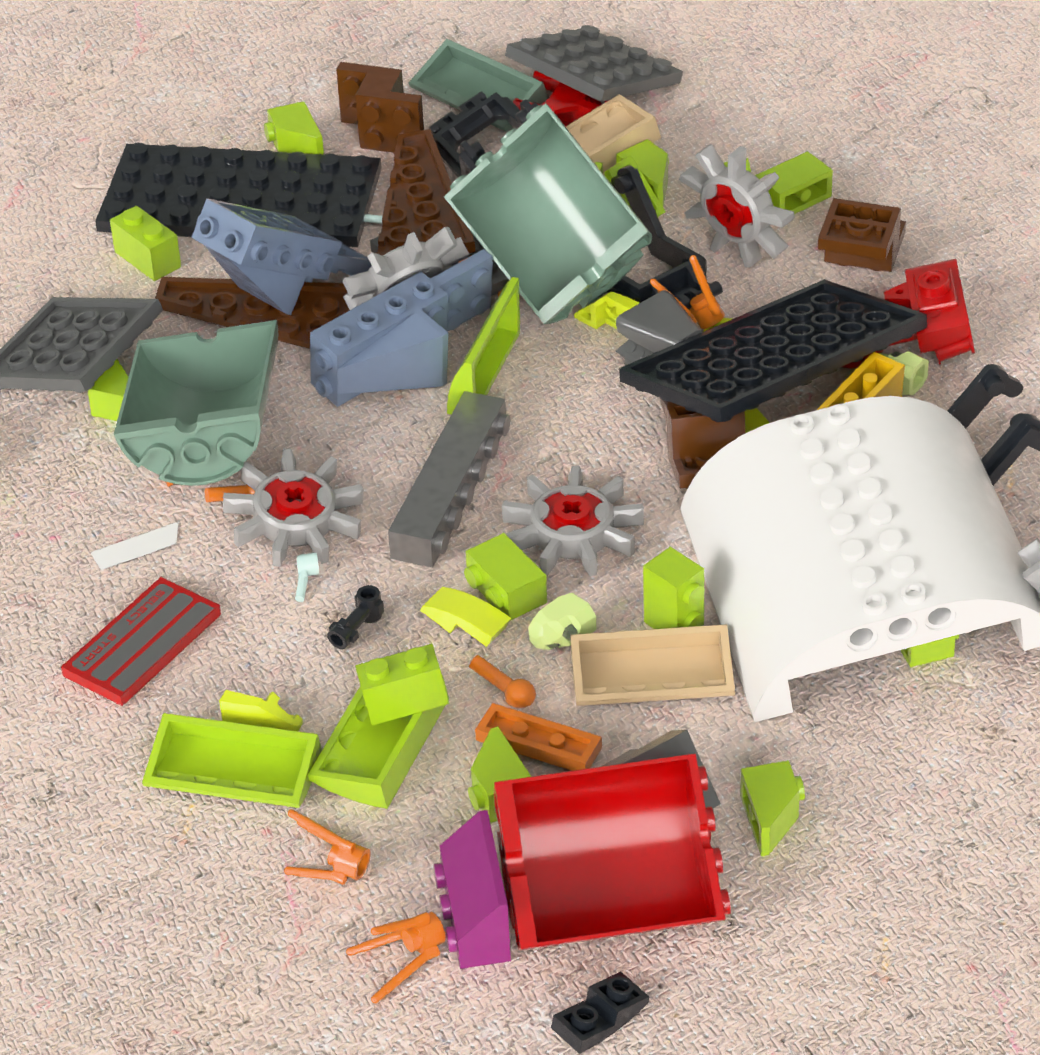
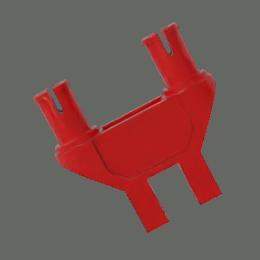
[513,71,609,127]

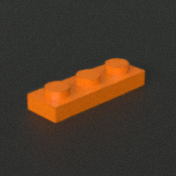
[475,703,602,771]

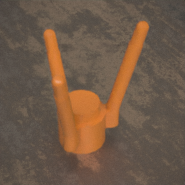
[650,255,725,329]
[284,809,371,885]
[346,911,446,1003]

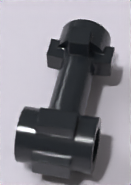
[327,585,384,649]

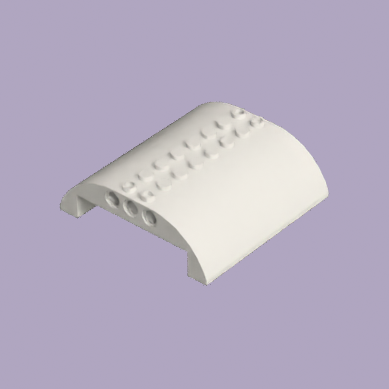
[680,396,1040,723]

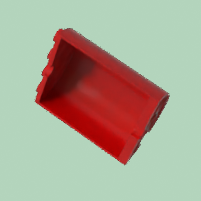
[494,753,731,951]

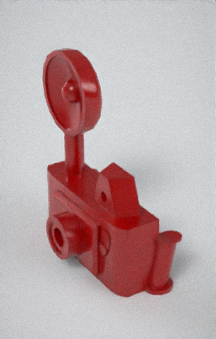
[842,259,975,369]

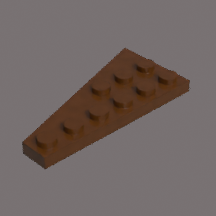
[376,129,475,255]
[155,277,350,349]

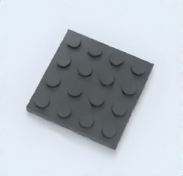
[505,25,683,102]
[0,297,163,393]

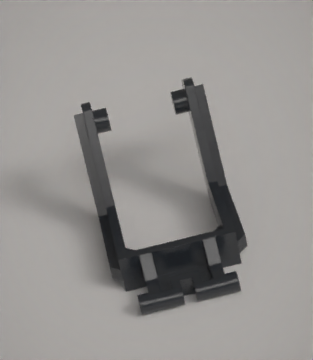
[428,91,538,177]
[607,166,723,310]
[947,364,1040,486]

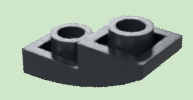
[551,971,650,1054]

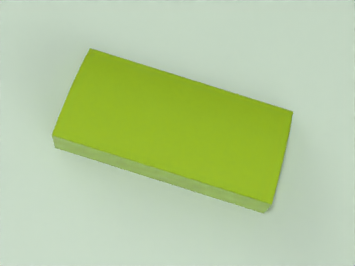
[447,277,520,415]
[308,676,449,809]
[142,713,322,808]

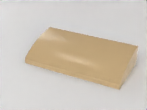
[566,94,661,173]
[570,624,735,706]

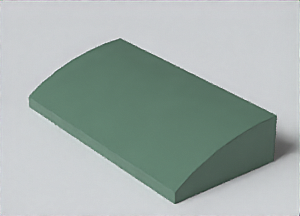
[409,39,549,132]

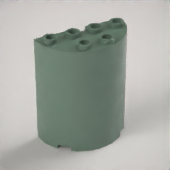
[444,103,652,324]
[114,320,279,486]

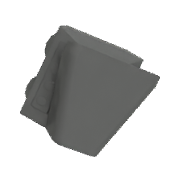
[616,290,702,365]

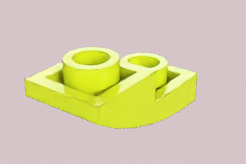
[420,586,511,647]

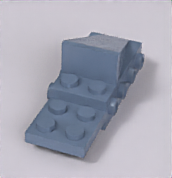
[191,199,372,315]
[310,249,493,407]

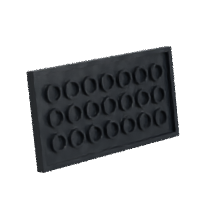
[95,143,382,247]
[619,279,927,422]

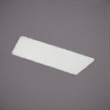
[91,523,179,570]

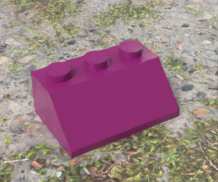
[433,810,511,969]

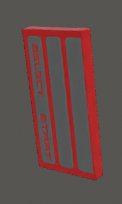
[61,577,221,706]

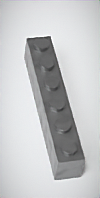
[388,391,510,568]

